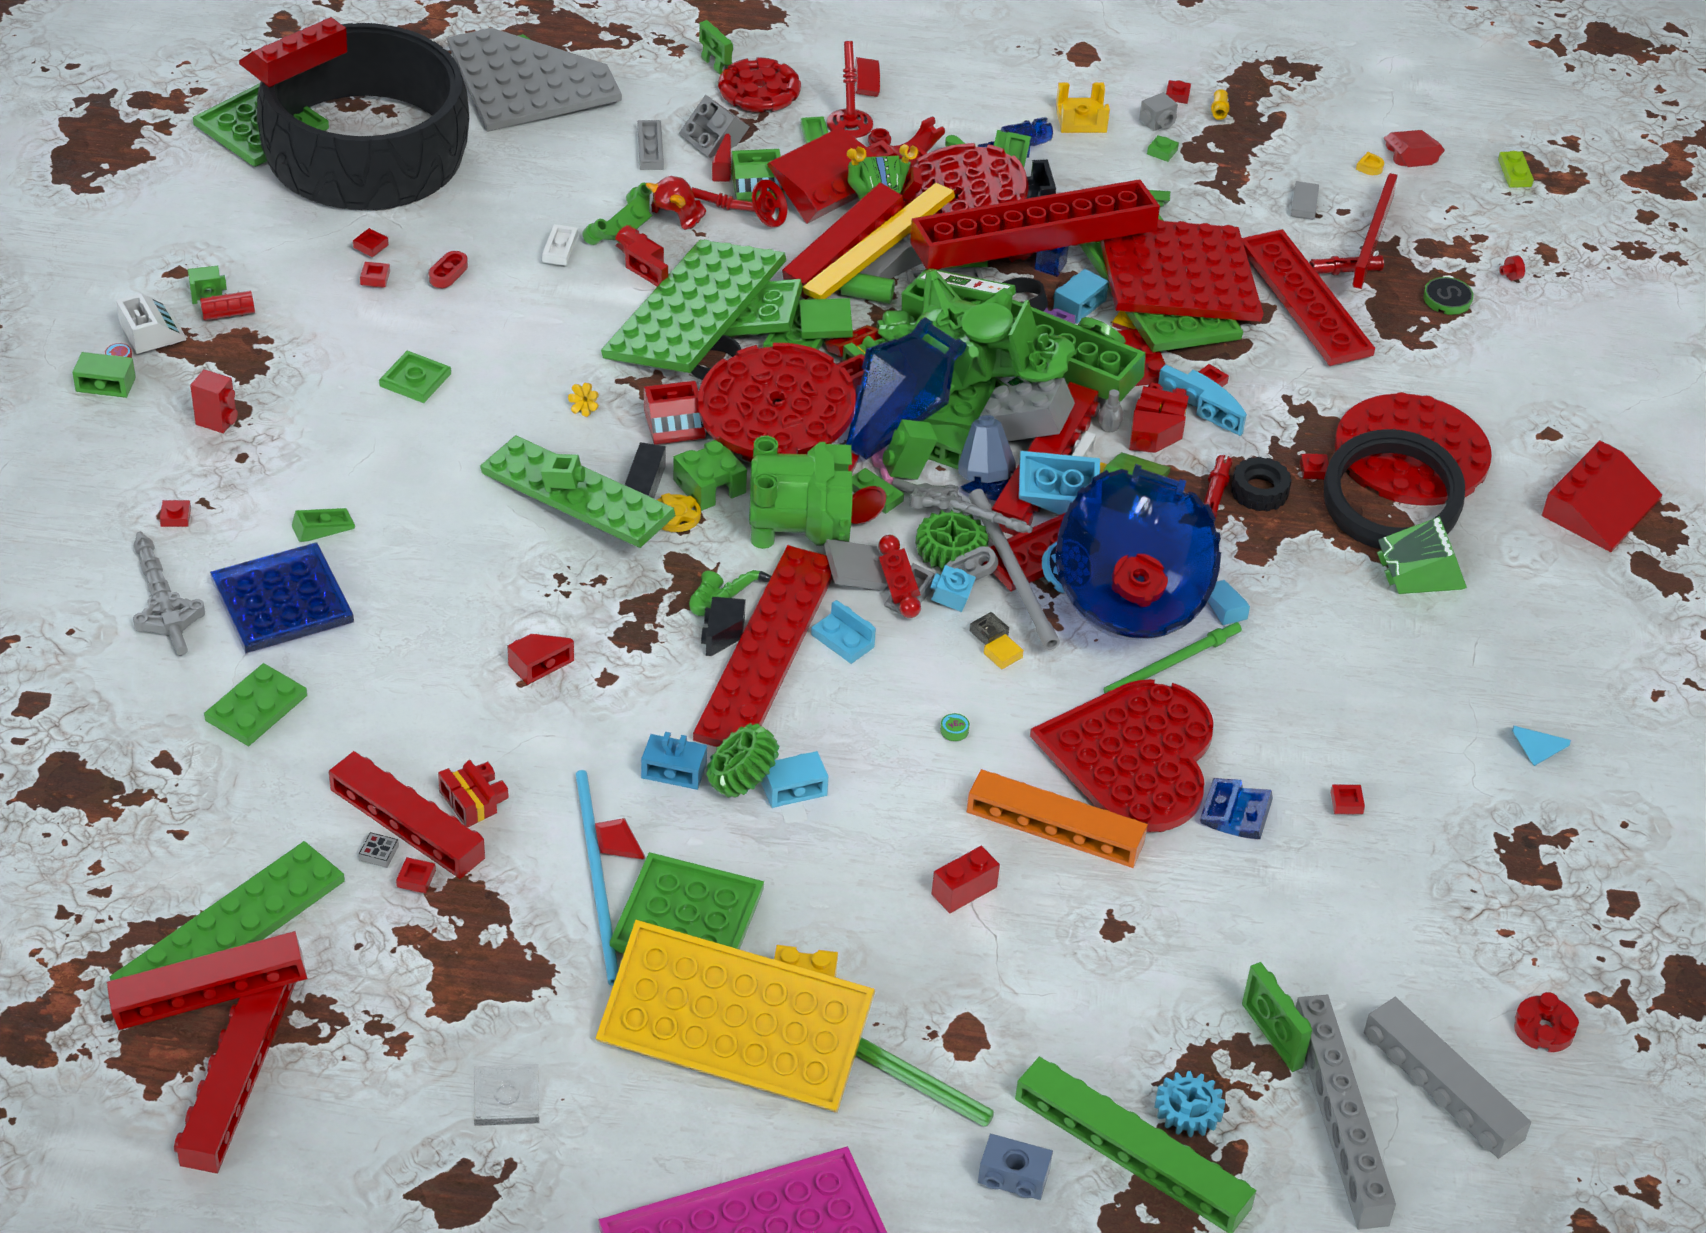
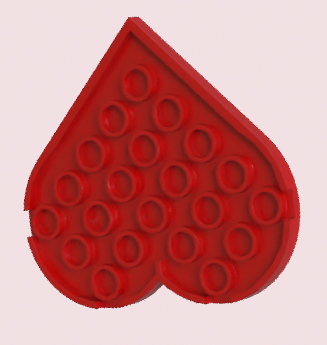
[1030,679,1214,832]

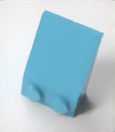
[1019,451,1100,520]

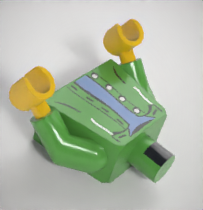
[847,144,918,200]

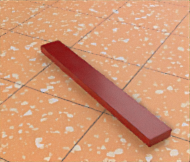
[1352,173,1398,289]

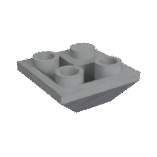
[679,94,750,158]

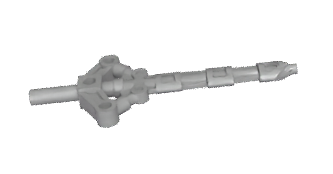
[892,478,1033,533]
[133,531,205,655]

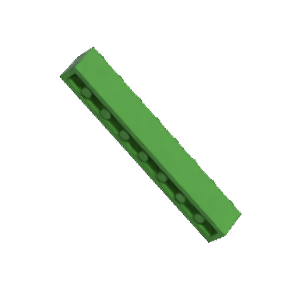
[1015,1056,1257,1233]

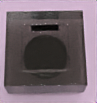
[969,612,1009,645]

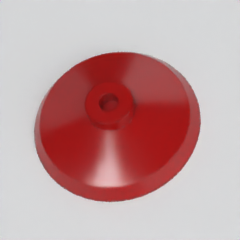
[851,486,886,524]

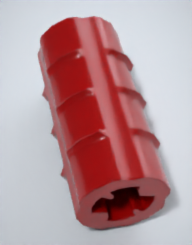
[200,290,255,321]

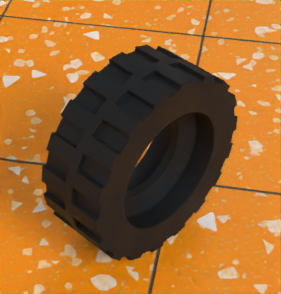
[1231,457,1292,512]

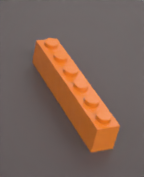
[967,769,1148,868]

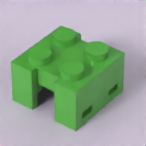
[673,440,747,511]

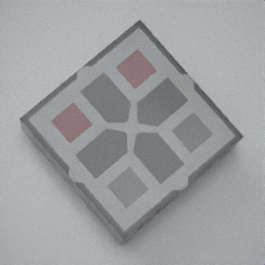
[359,832,399,868]

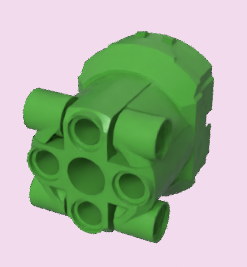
[749,436,852,549]

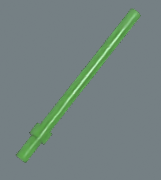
[1103,622,1242,693]

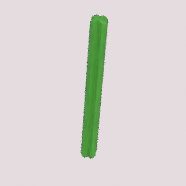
[856,1037,994,1127]

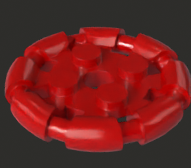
[718,57,801,113]

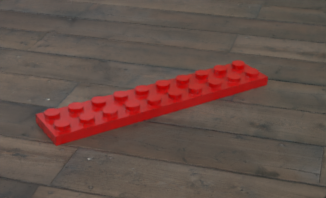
[693,545,833,747]

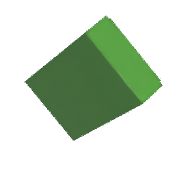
[800,116,828,144]

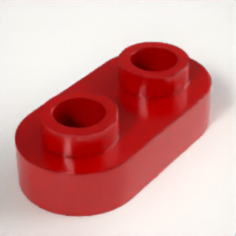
[429,251,468,289]

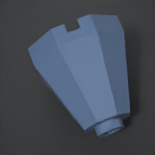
[958,415,1016,483]

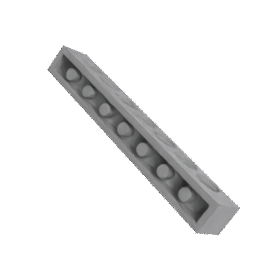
[1296,994,1396,1230]

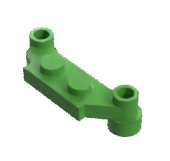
[582,182,653,245]

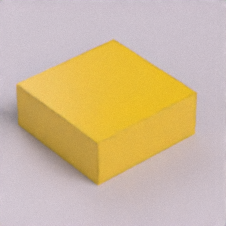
[984,634,1024,670]

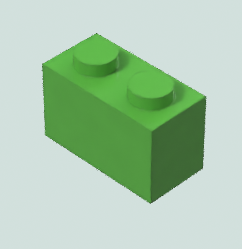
[72,352,136,398]
[882,419,938,480]

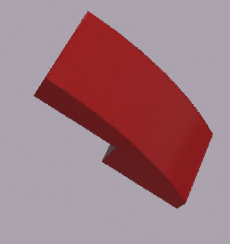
[855,57,880,97]

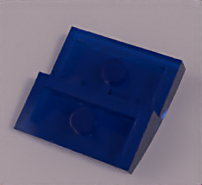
[1200,778,1273,839]

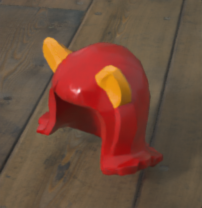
[646,176,706,230]

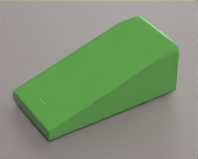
[292,508,355,542]

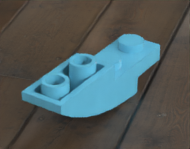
[1158,364,1247,436]

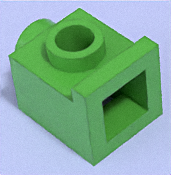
[188,265,227,304]
[541,454,585,492]

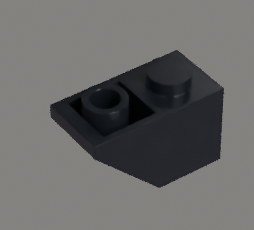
[701,596,746,656]

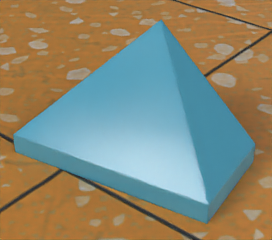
[1512,725,1571,766]

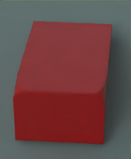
[712,134,731,182]

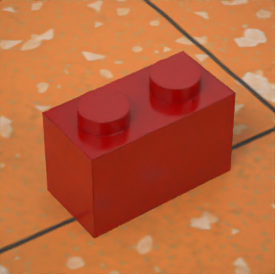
[190,369,238,434]
[931,845,1000,914]

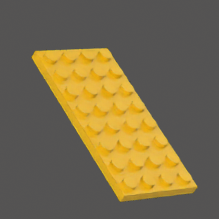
[595,920,876,1113]

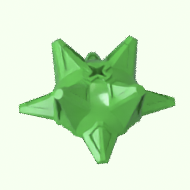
[878,269,1019,414]

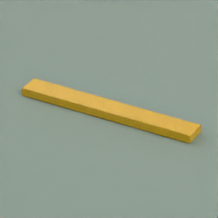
[803,183,955,299]

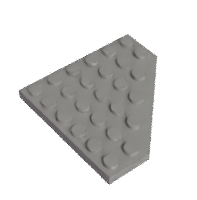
[447,28,622,132]

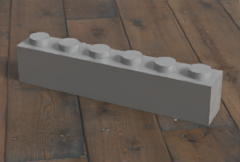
[1364,996,1531,1159]

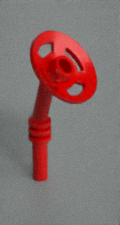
[827,41,873,138]
[692,179,788,227]

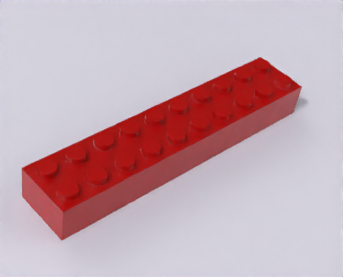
[910,179,1160,270]

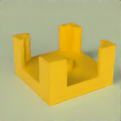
[1056,82,1110,133]

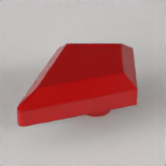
[595,818,645,859]

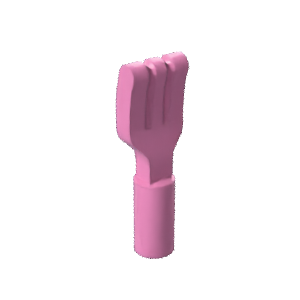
[869,448,894,485]

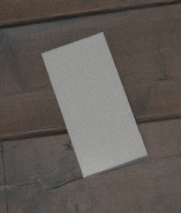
[1291,181,1319,220]

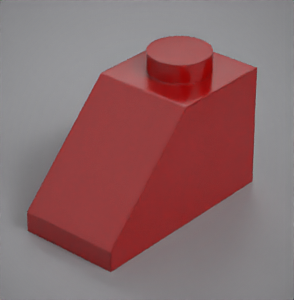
[1129,410,1186,453]
[507,634,574,685]

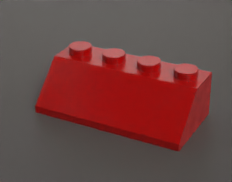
[239,17,347,87]

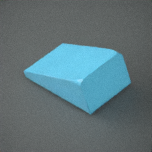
[1199,580,1250,625]

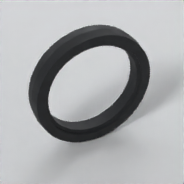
[1324,429,1465,550]

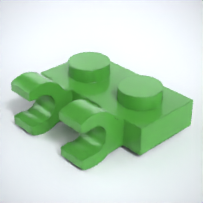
[699,20,733,74]

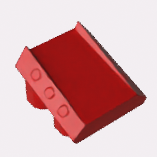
[1384,130,1445,167]

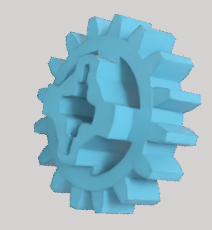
[1154,1071,1225,1137]

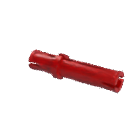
[1309,255,1384,275]
[1200,455,1233,521]

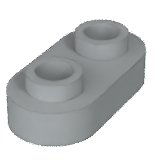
[946,546,998,581]

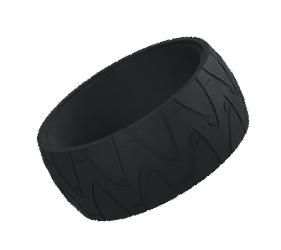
[257,23,470,210]

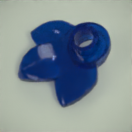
[960,476,1011,501]

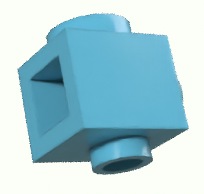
[930,565,976,612]

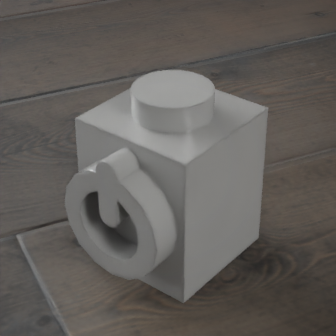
[1139,92,1178,131]

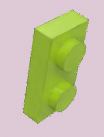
[1498,151,1534,188]

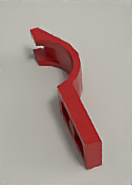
[867,116,945,158]

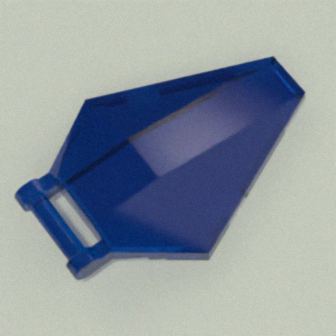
[845,317,967,460]

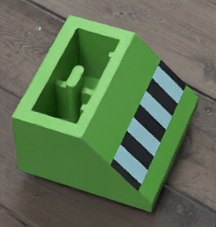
[731,149,785,202]

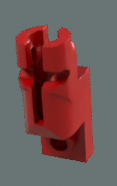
[615,225,668,287]

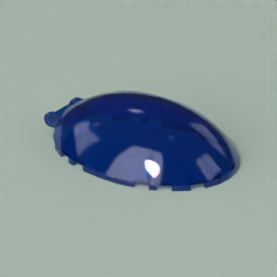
[1055,464,1221,641]

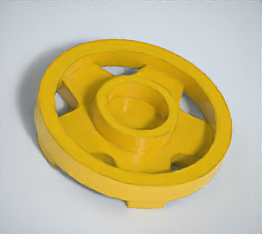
[657,493,701,532]

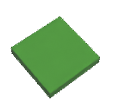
[800,298,853,339]
[379,350,451,403]

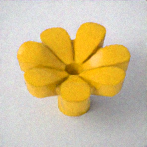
[568,383,599,417]

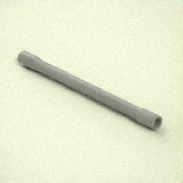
[969,489,1060,650]

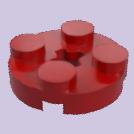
[1112,554,1168,607]
[1514,992,1579,1052]

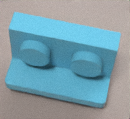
[811,600,876,664]

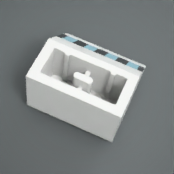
[116,293,186,354]

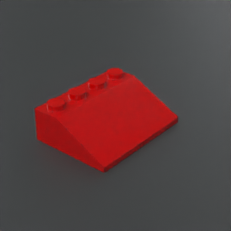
[767,127,877,224]
[1542,440,1663,552]

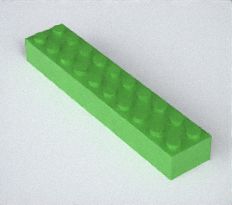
[901,269,1145,402]

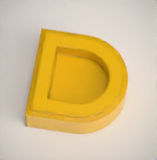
[1356,152,1384,175]

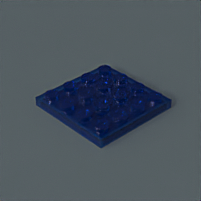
[210,542,354,654]

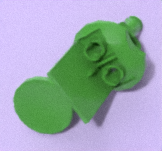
[961,300,1076,382]

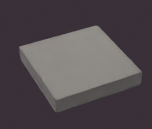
[824,539,888,591]

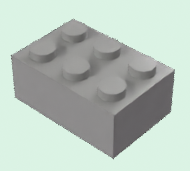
[980,378,1075,441]

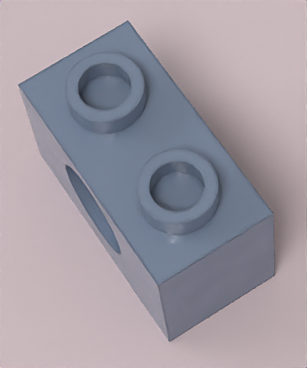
[978,1133,1053,1200]

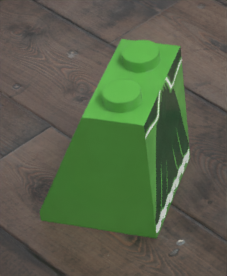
[1377,516,1467,594]

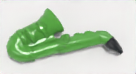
[689,570,772,616]

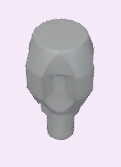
[1098,389,1124,432]

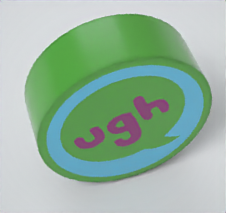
[940,713,970,741]

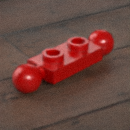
[878,535,921,618]

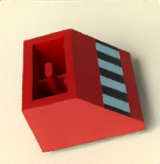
[644,381,706,445]

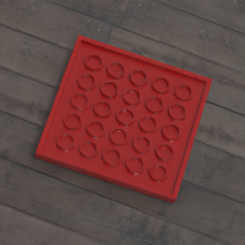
[1100,219,1264,322]

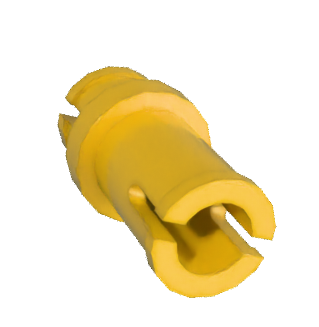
[1211,89,1230,120]

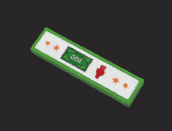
[916,269,1016,301]

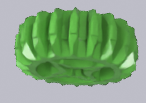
[915,509,989,572]
[706,723,780,798]

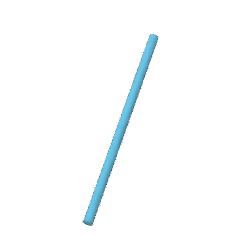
[576,770,619,986]

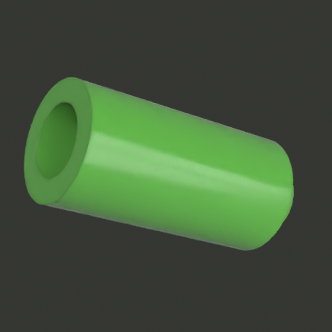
[839,273,895,304]

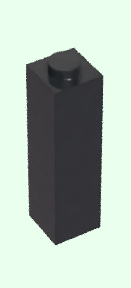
[625,442,666,498]

